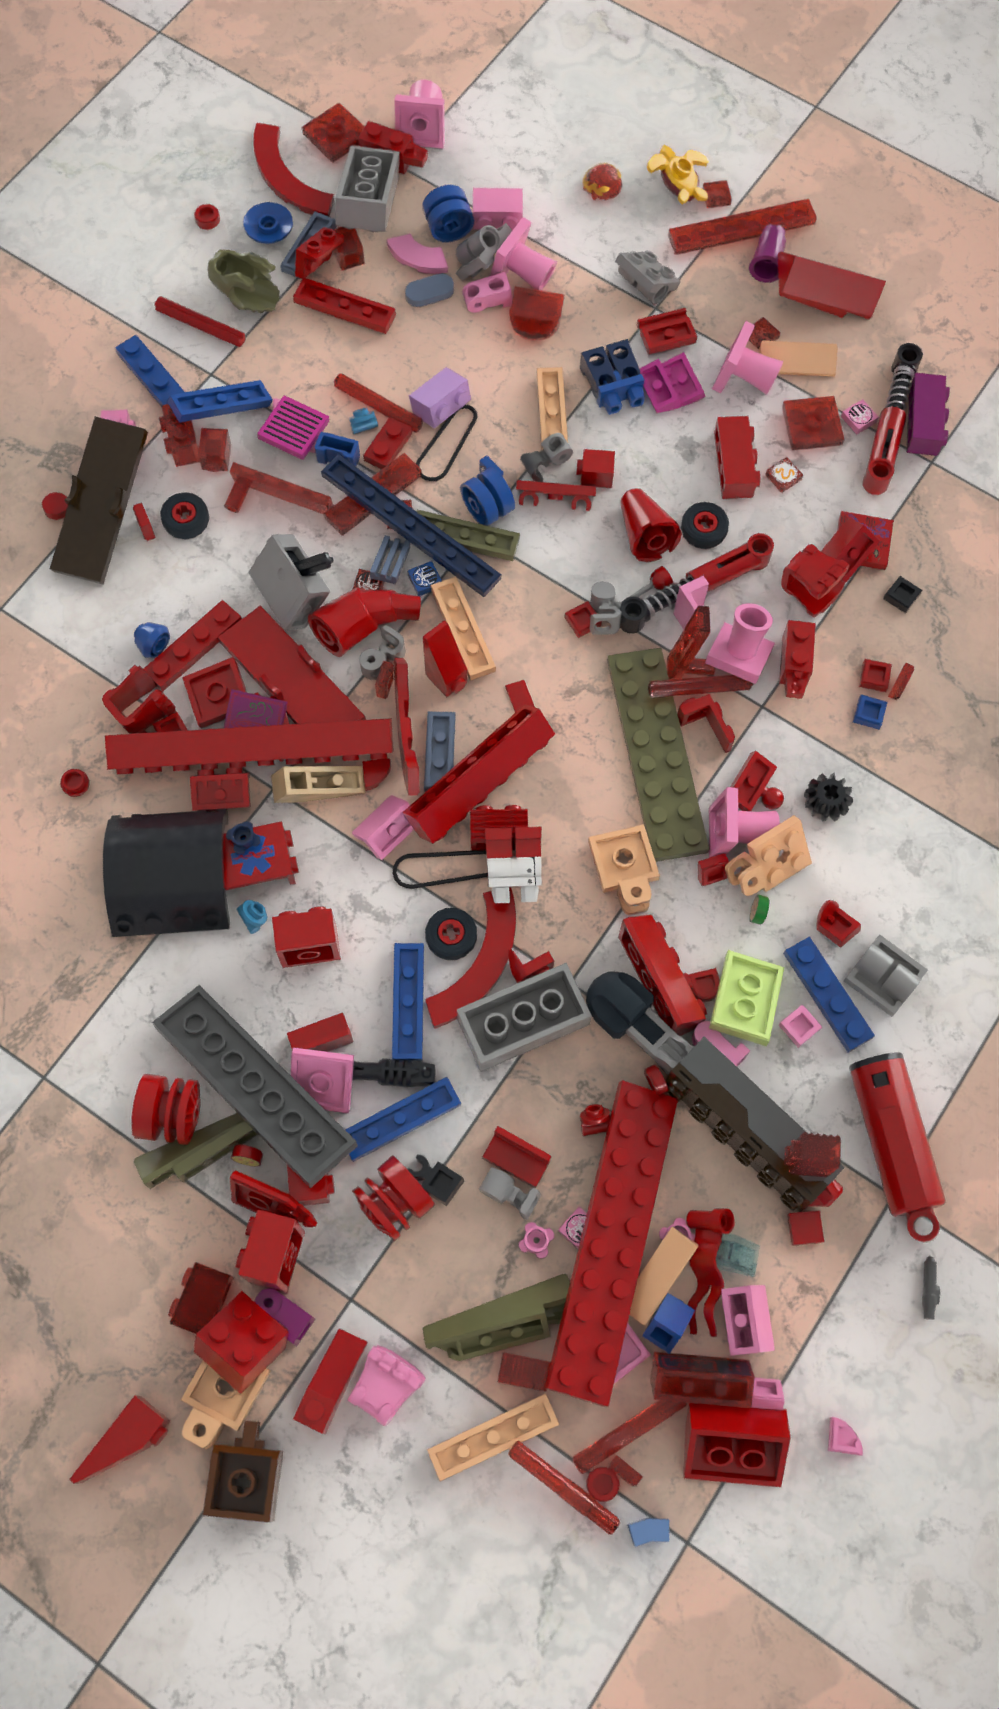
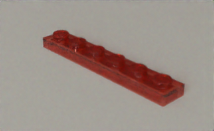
[668,198,817,255]

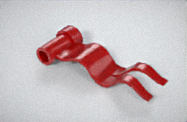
[686,1208,735,1337]

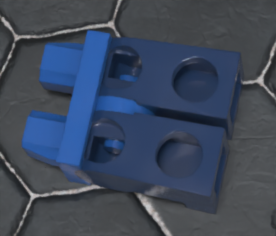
[580,339,645,415]

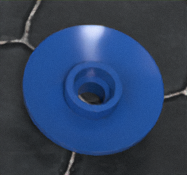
[243,202,293,244]

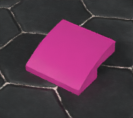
[639,352,705,413]

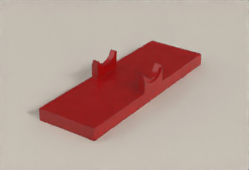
[218,605,366,724]

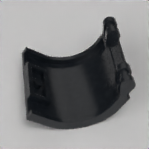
[103,808,230,937]

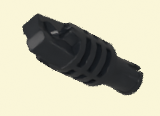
[352,1058,436,1087]

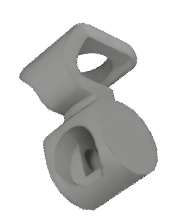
[590,581,622,635]
[359,625,405,680]
[479,1167,541,1220]

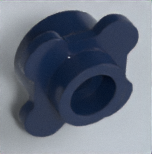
[226,821,261,854]

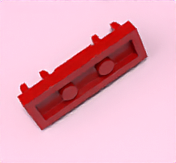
[516,480,596,511]

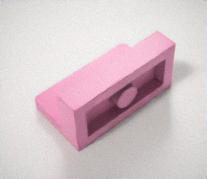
[673,575,709,638]
[352,795,414,860]

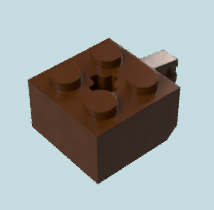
[203,1421,283,1523]

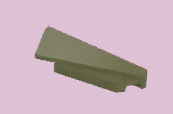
[134,1113,258,1189]
[423,1274,570,1361]

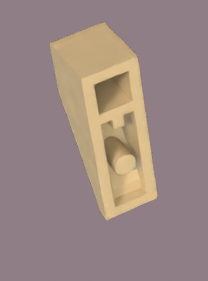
[271,766,366,803]

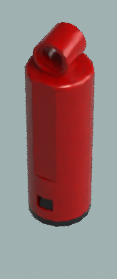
[849,1052,946,1243]

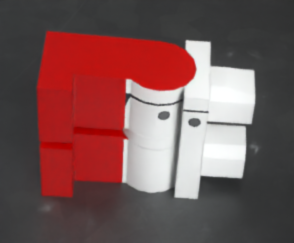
[485,827,542,903]

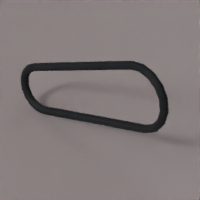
[416,405,478,481]
[392,850,488,889]

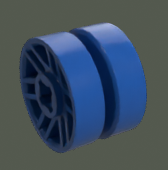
[422,185,474,242]
[460,467,515,526]

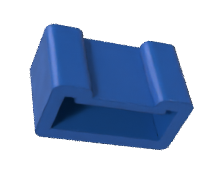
[315,432,360,467]

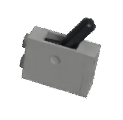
[248,534,334,630]

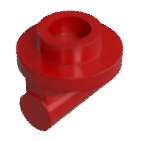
[580,1104,610,1137]

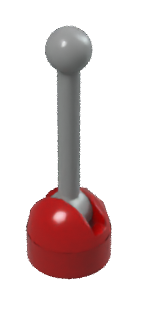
[614,566,673,609]

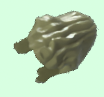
[207,250,280,314]

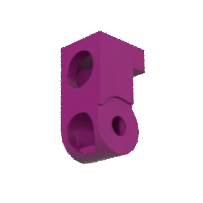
[255,1288,316,1346]

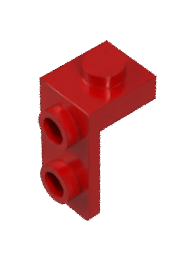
[677,694,735,753]

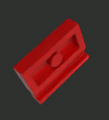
[637,308,697,355]

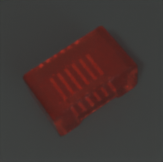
[497,1352,551,1393]

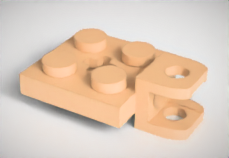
[725,815,812,896]
[588,824,660,915]
[181,1360,271,1450]

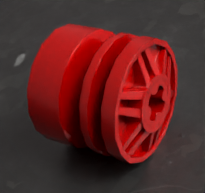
[131,1074,201,1145]
[352,1155,435,1241]

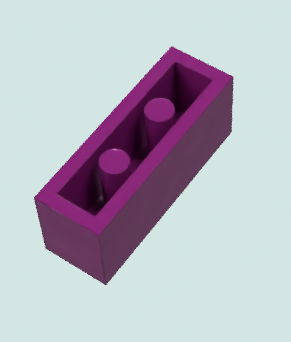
[906,372,950,456]

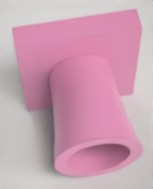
[395,80,445,149]
[490,217,557,293]
[712,321,783,395]
[705,603,775,684]
[709,787,780,858]

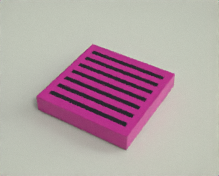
[257,395,330,460]

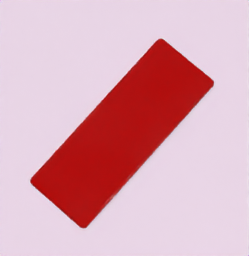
[505,680,535,713]

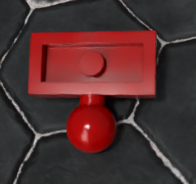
[730,750,784,811]

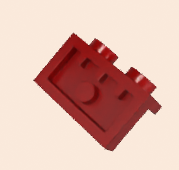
[295,227,344,280]
[190,767,251,811]

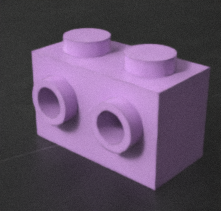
[409,367,471,428]

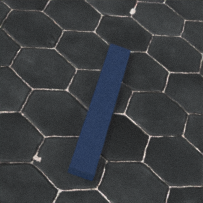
[321,454,501,597]

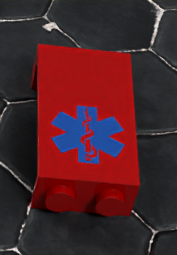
[223,821,299,890]

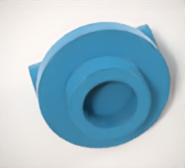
[349,408,378,434]
[236,900,267,934]

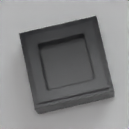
[883,576,923,613]

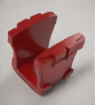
[781,544,849,618]
[102,665,176,734]

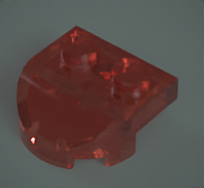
[509,286,565,341]

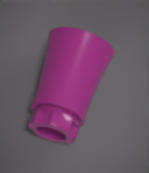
[749,224,786,283]

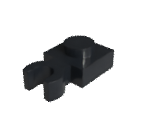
[407,1155,464,1206]

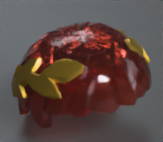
[583,163,622,200]

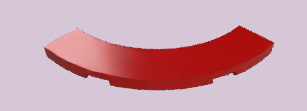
[253,123,334,217]
[394,658,420,796]
[425,887,516,1029]

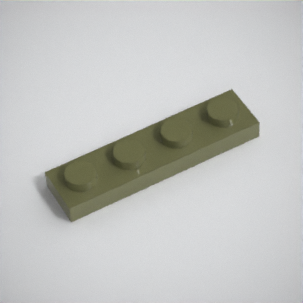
[416,509,520,561]

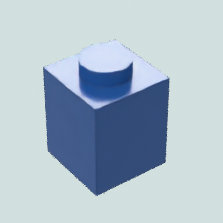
[642,1293,695,1354]

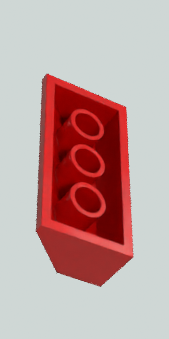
[618,915,707,1036]

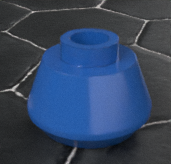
[134,622,170,658]

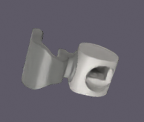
[520,433,573,482]

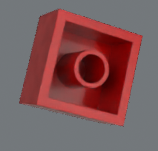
[272,906,341,968]
[194,1291,289,1394]

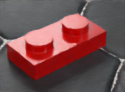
[363,417,412,472]

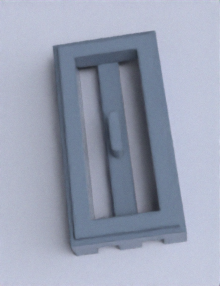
[370,535,411,584]

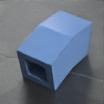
[627,1518,669,1547]

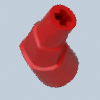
[308,587,421,657]

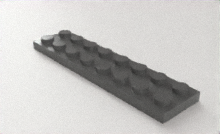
[152,985,358,1188]

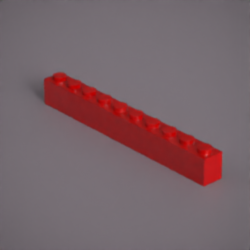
[104,718,394,775]

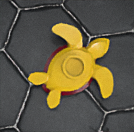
[646,145,709,204]

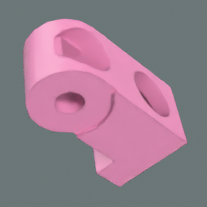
[462,272,513,313]
[692,1021,750,1067]

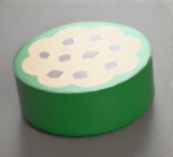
[749,894,770,925]

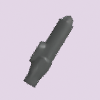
[922,1256,940,1320]

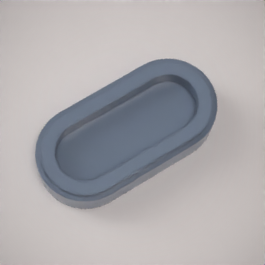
[405,274,454,307]

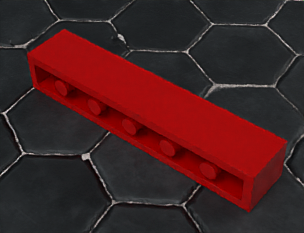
[402,704,555,844]

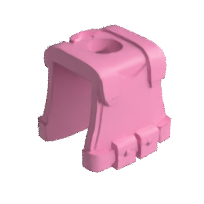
[348,1345,426,1426]

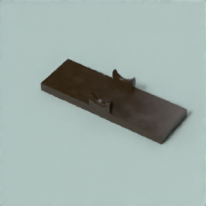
[50,416,148,585]

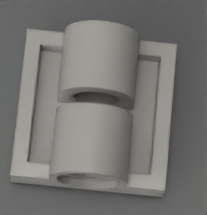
[455,223,513,281]
[615,250,681,304]
[844,934,928,1017]

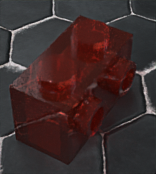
[159,404,202,467]

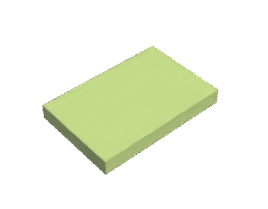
[709,950,784,1046]

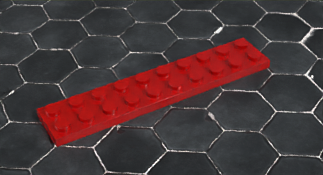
[544,1080,678,1407]

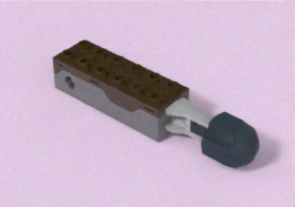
[586,971,845,1212]

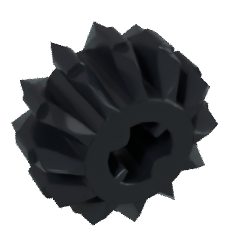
[804,773,853,822]

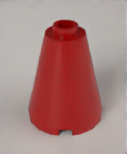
[620,488,682,562]

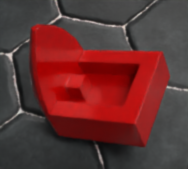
[816,900,861,948]
[508,949,555,983]

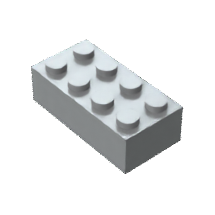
[336,146,399,232]
[456,963,592,1072]

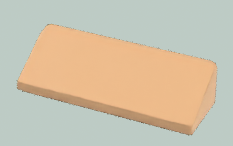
[759,341,838,377]
[630,1227,698,1326]

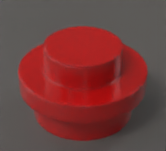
[60,769,90,797]

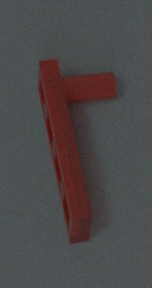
[224,462,334,517]
[667,606,716,683]

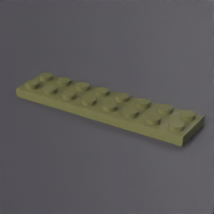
[607,647,709,862]

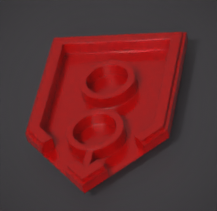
[230,1170,317,1228]

